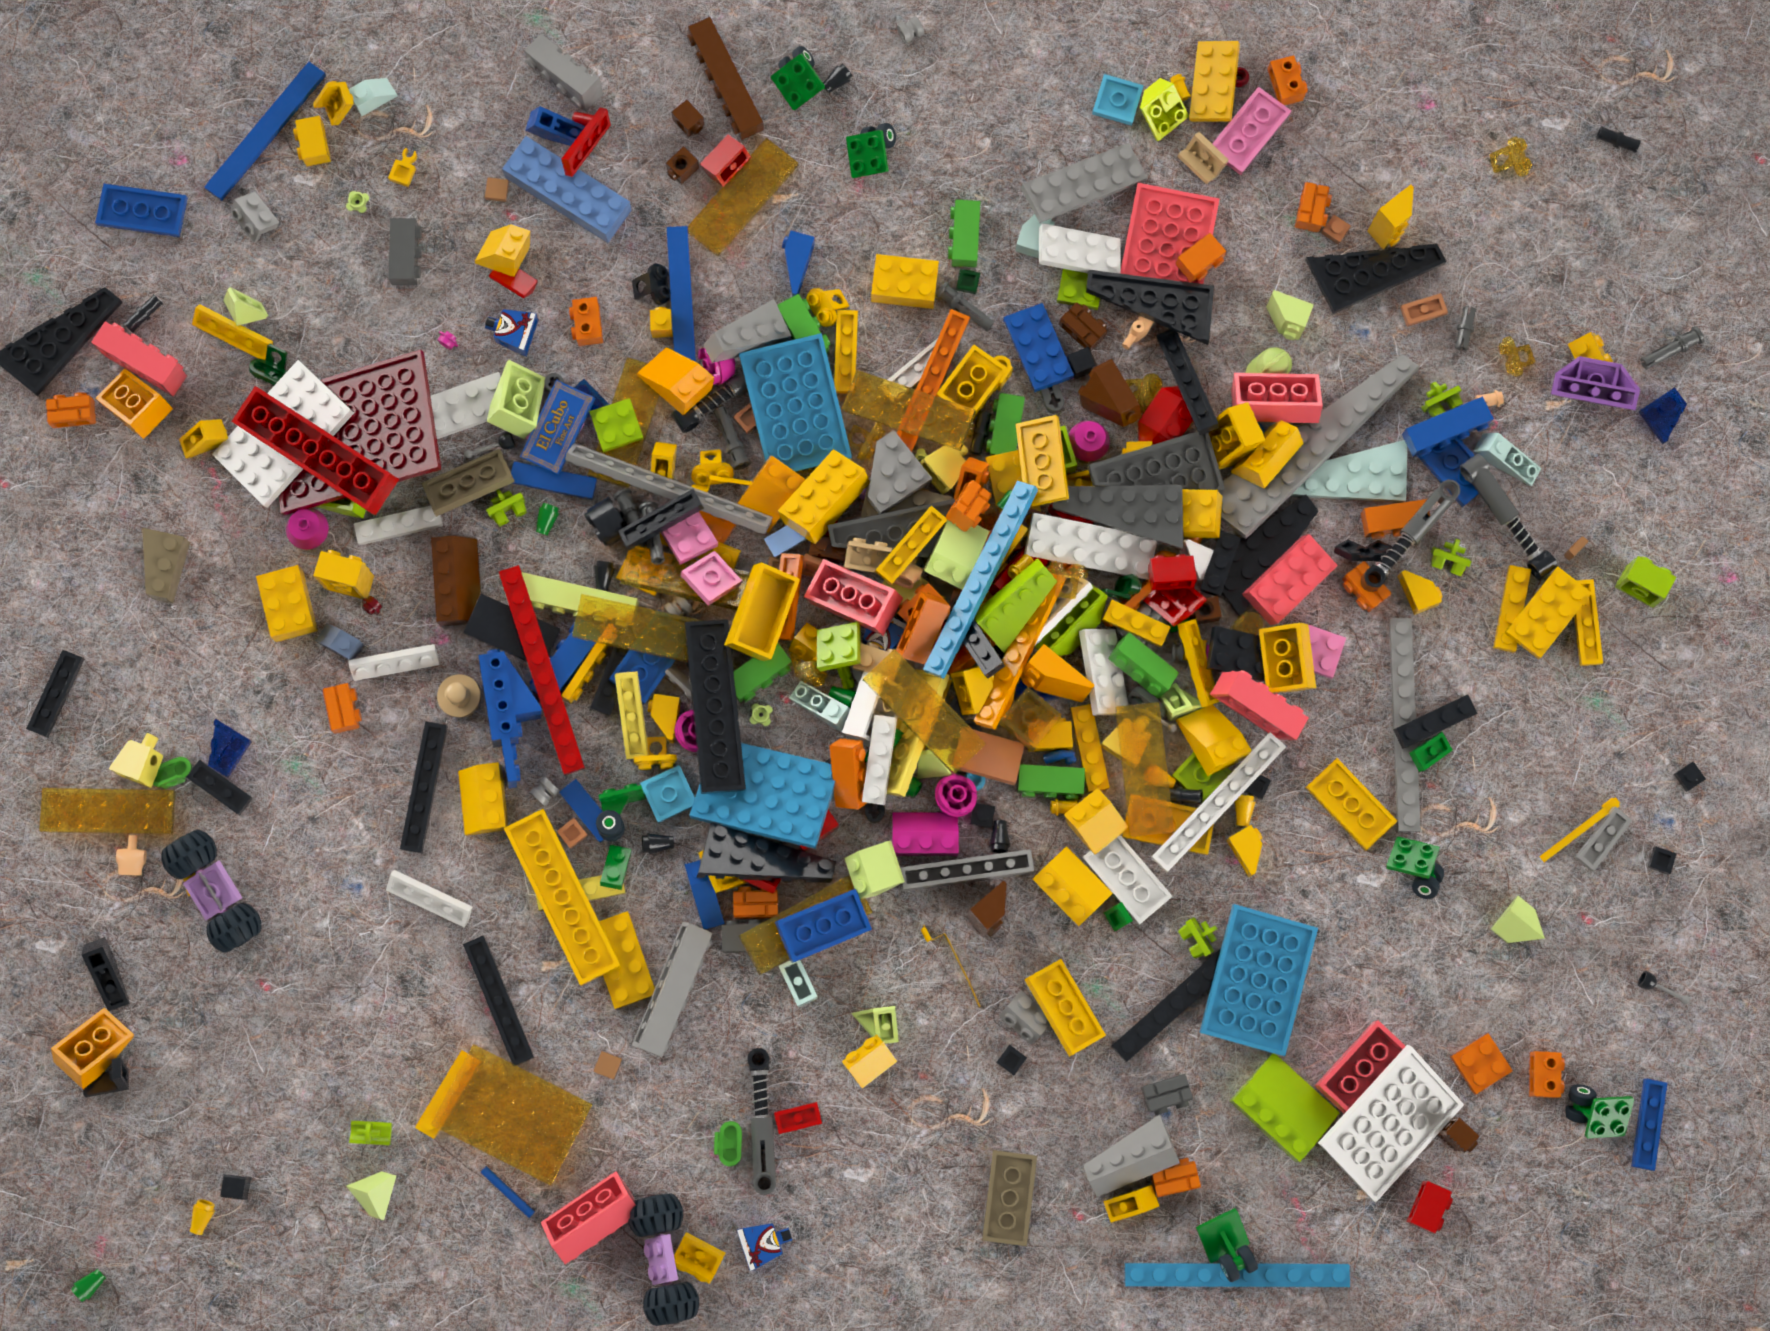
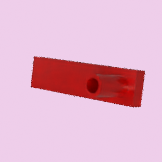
[561,107,611,177]

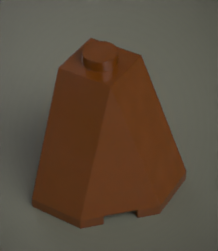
[1078,358,1142,427]

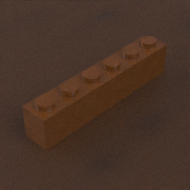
[686,17,764,140]

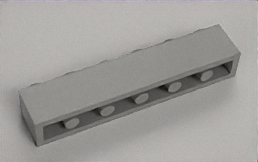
[900,849,1034,892]
[632,922,712,1057]

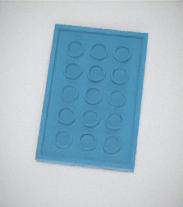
[739,333,852,472]
[689,743,835,849]
[1199,904,1318,1056]

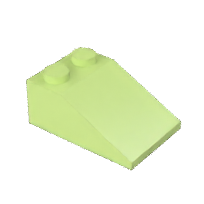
[487,360,546,439]
[923,520,990,590]

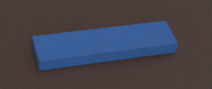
[511,461,597,500]
[1631,1078,1668,1171]

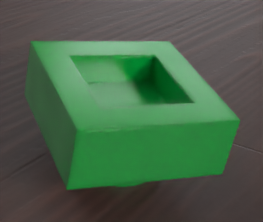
[1104,902,1133,932]

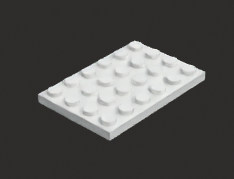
[212,360,354,508]
[1318,1045,1464,1203]

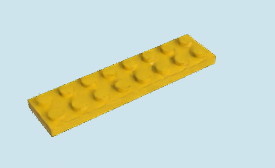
[504,809,621,986]

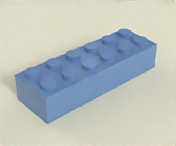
[502,136,632,243]

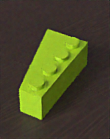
[974,558,1057,653]

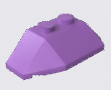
[1551,356,1640,410]

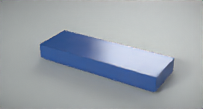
[559,779,604,843]

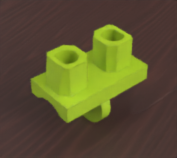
[1421,382,1463,417]
[486,489,527,527]
[1431,538,1472,576]
[1178,917,1218,958]
[349,1120,392,1145]

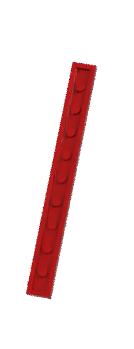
[498,565,585,776]

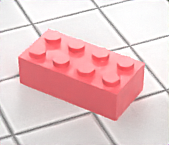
[91,321,187,397]
[1231,373,1323,423]
[1242,534,1338,626]
[804,559,903,636]
[1210,670,1309,740]
[1315,1020,1406,1114]
[541,1171,636,1264]

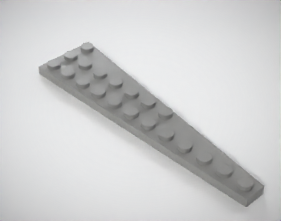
[1218,354,1419,539]

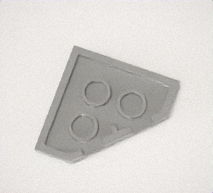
[867,430,932,514]

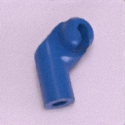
[1043,749,1077,765]

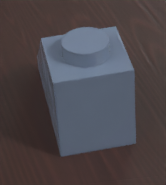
[315,623,364,661]

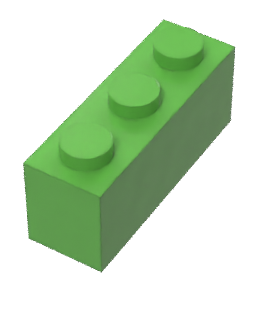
[948,199,980,268]
[777,294,831,354]
[986,393,1025,456]
[1108,632,1179,699]
[734,643,792,703]
[1017,764,1085,800]

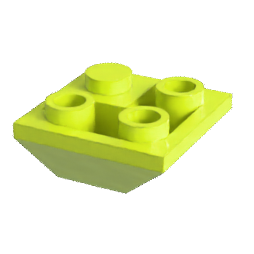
[1140,78,1189,141]

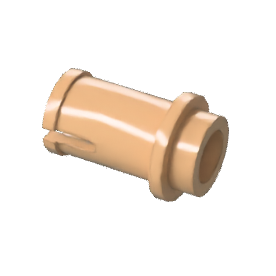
[1475,390,1504,407]

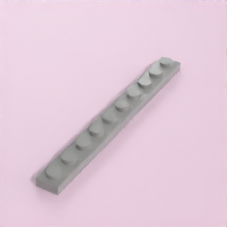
[565,443,773,534]
[1389,618,1421,832]

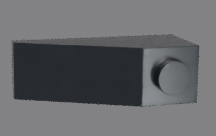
[81,937,130,1011]

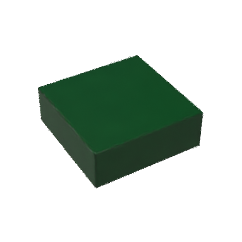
[956,269,981,294]

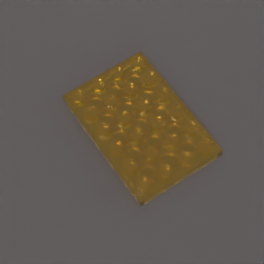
[431,1044,593,1186]

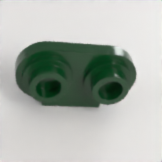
[249,344,288,386]
[1101,574,1142,601]

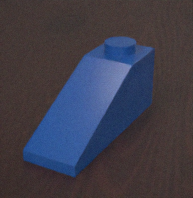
[525,106,585,146]
[782,230,815,297]
[685,860,725,930]

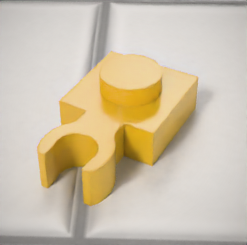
[388,148,417,188]

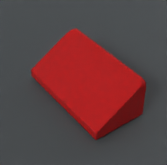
[489,269,538,298]

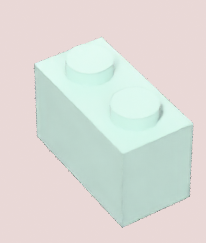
[779,960,818,1008]

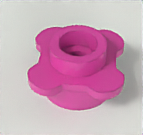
[437,331,458,350]

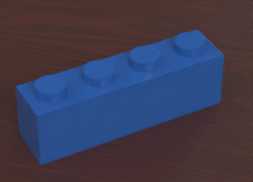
[1402,396,1494,457]
[529,619,602,696]

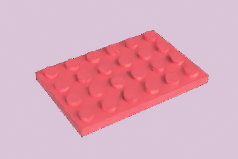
[1121,183,1220,284]

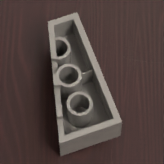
[524,34,603,111]
[703,299,791,363]
[1083,1115,1180,1197]

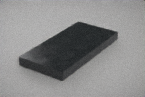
[463,594,560,661]

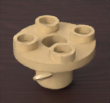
[437,674,481,718]

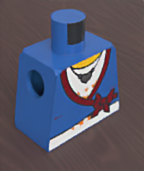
[485,309,539,357]
[863,617,907,651]
[737,1223,793,1271]

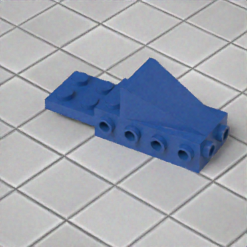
[478,649,541,789]

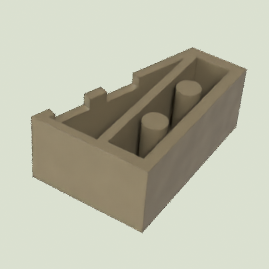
[142,528,190,604]

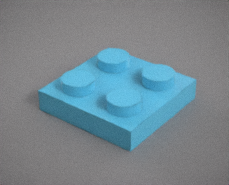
[1092,74,1144,126]
[640,765,695,823]

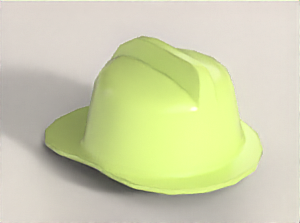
[1245,347,1292,374]

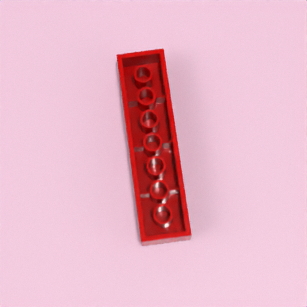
[231,386,399,516]

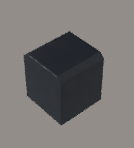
[1067,347,1097,379]
[220,1174,251,1200]

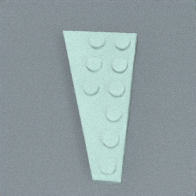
[1291,440,1407,503]

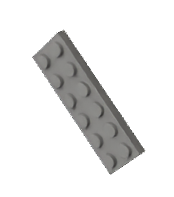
[1020,143,1148,223]

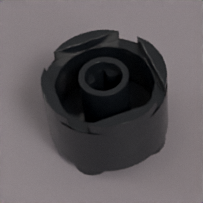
[584,496,628,546]

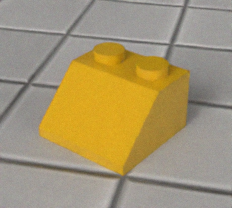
[475,224,530,277]
[950,666,994,715]
[1064,788,1128,855]

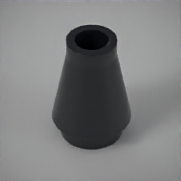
[823,63,853,93]
[594,561,615,592]
[989,820,1011,853]
[642,833,674,855]

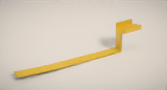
[691,475,752,492]
[1539,797,1620,862]
[921,925,980,1008]

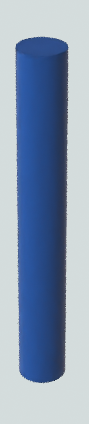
[480,1166,535,1218]

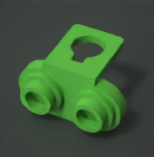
[153,757,192,789]
[714,1121,742,1166]

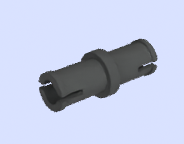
[1455,306,1477,351]

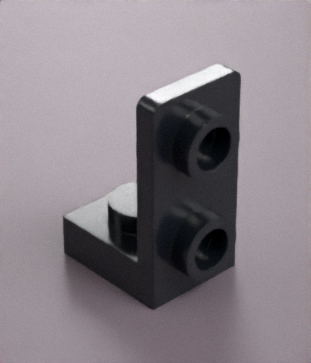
[83,1058,129,1098]

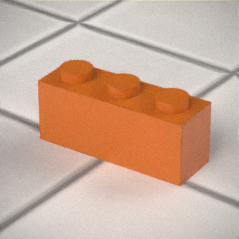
[1361,499,1431,540]
[896,591,950,665]
[829,738,867,810]

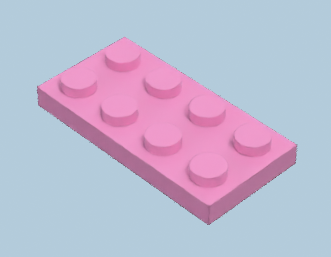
[1212,87,1291,175]

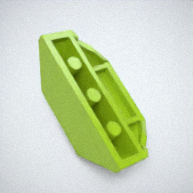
[1034,585,1108,656]

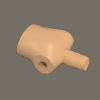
[1122,316,1154,350]
[894,556,923,589]
[116,835,147,876]

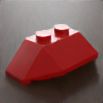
[1137,386,1193,445]

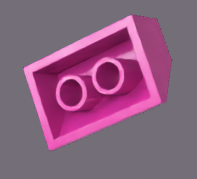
[892,812,959,856]

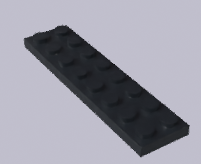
[684,619,746,794]

